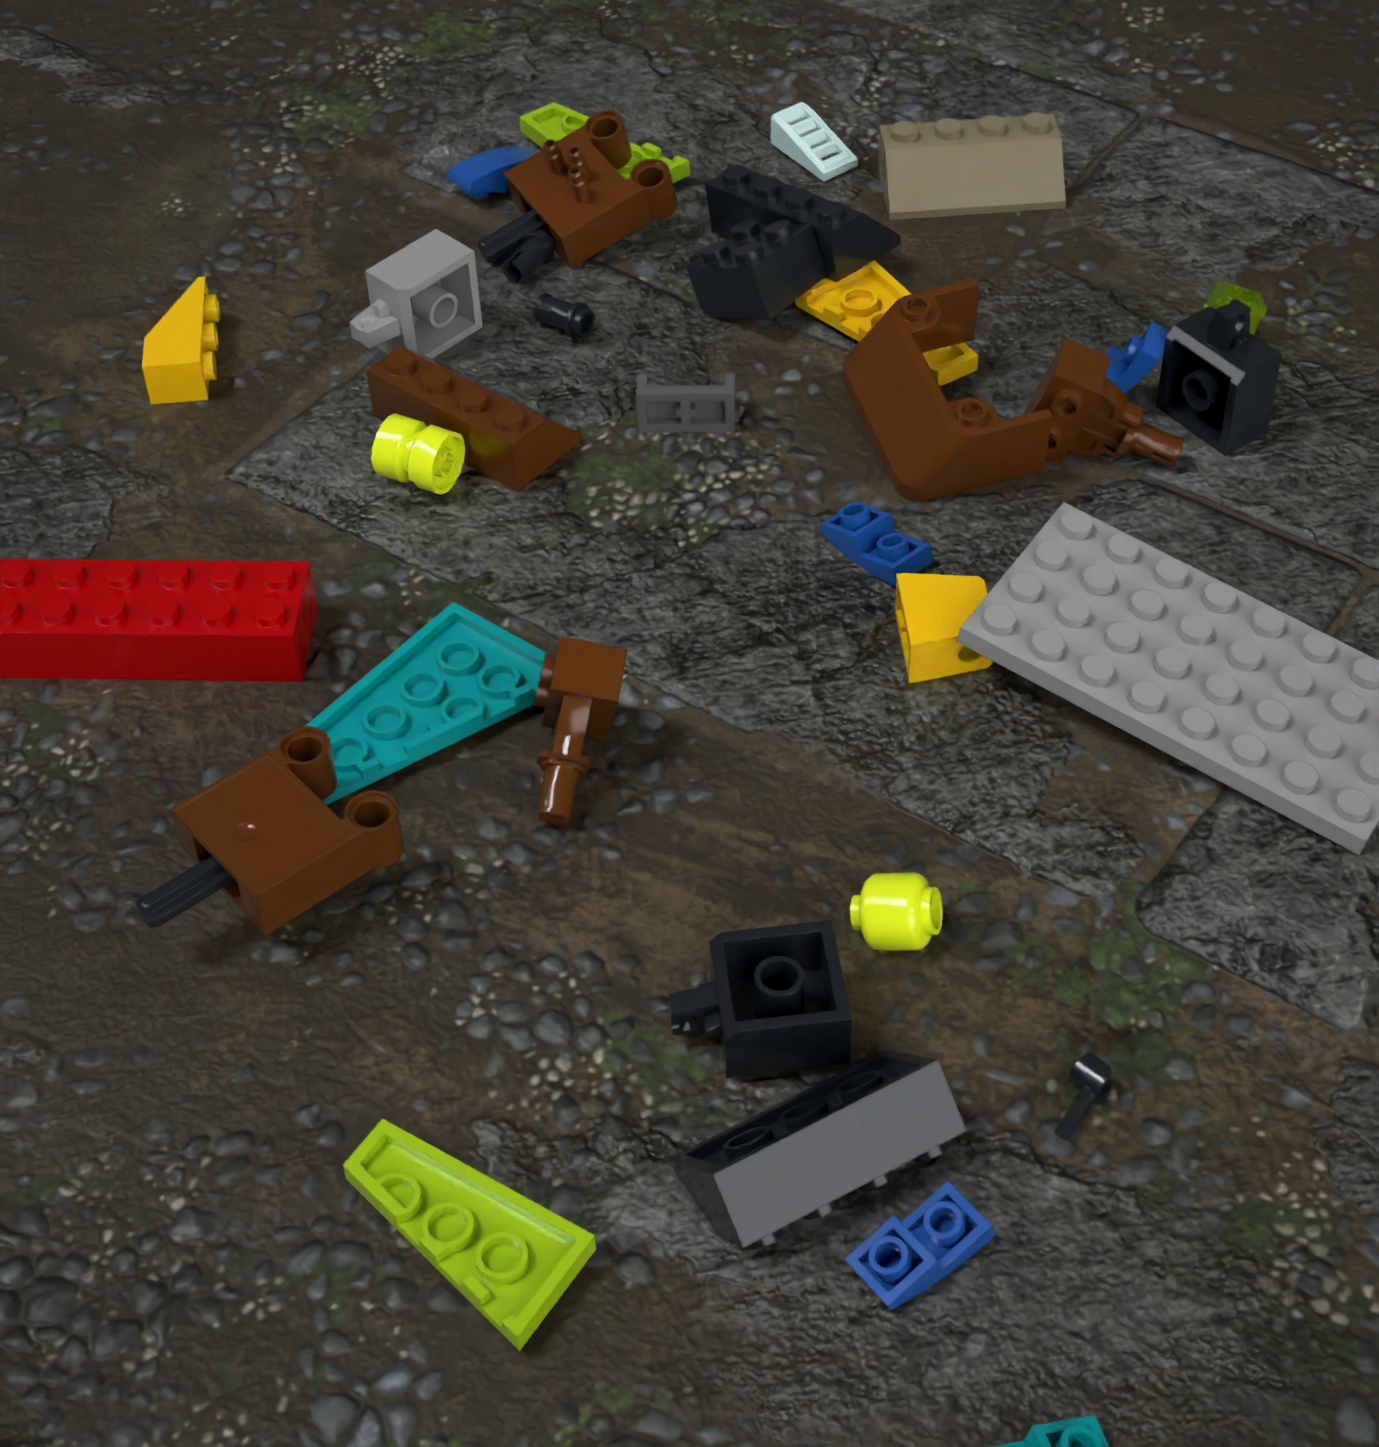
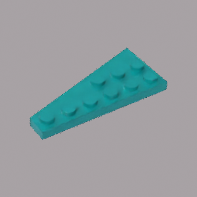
[304,602,546,805]

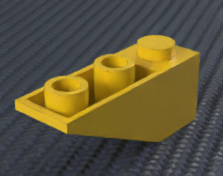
[142,276,220,405]

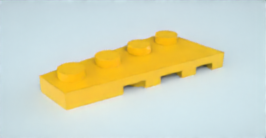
[795,260,978,387]

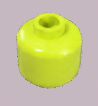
[850,872,943,951]

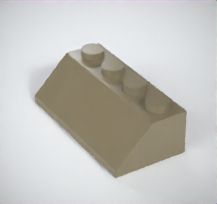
[878,112,1066,220]

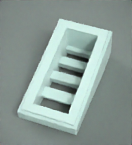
[771,102,858,182]

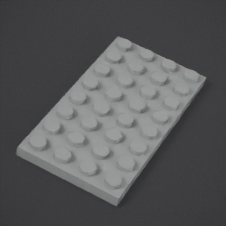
[957,502,1379,855]

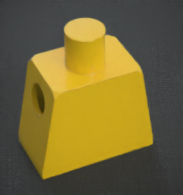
[895,573,993,683]

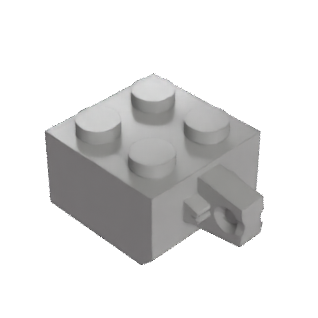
[349,229,483,358]

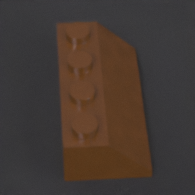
[366,346,581,492]

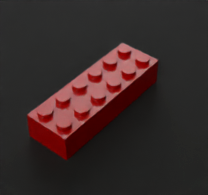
[0,558,318,682]

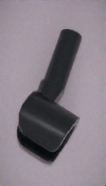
[1055,1052,1112,1140]

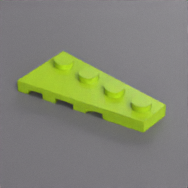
[343,1118,596,1351]

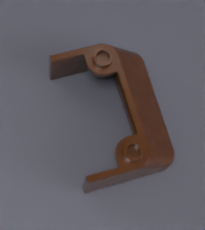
[842,278,1052,502]

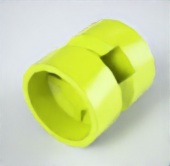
[371,413,465,495]

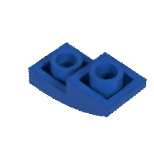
[447,146,537,198]
[1105,321,1169,393]
[820,501,933,586]
[845,1181,996,1310]

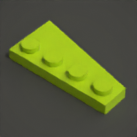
[519,102,690,183]

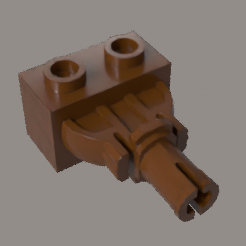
[1024,338,1184,468]
[534,636,628,825]

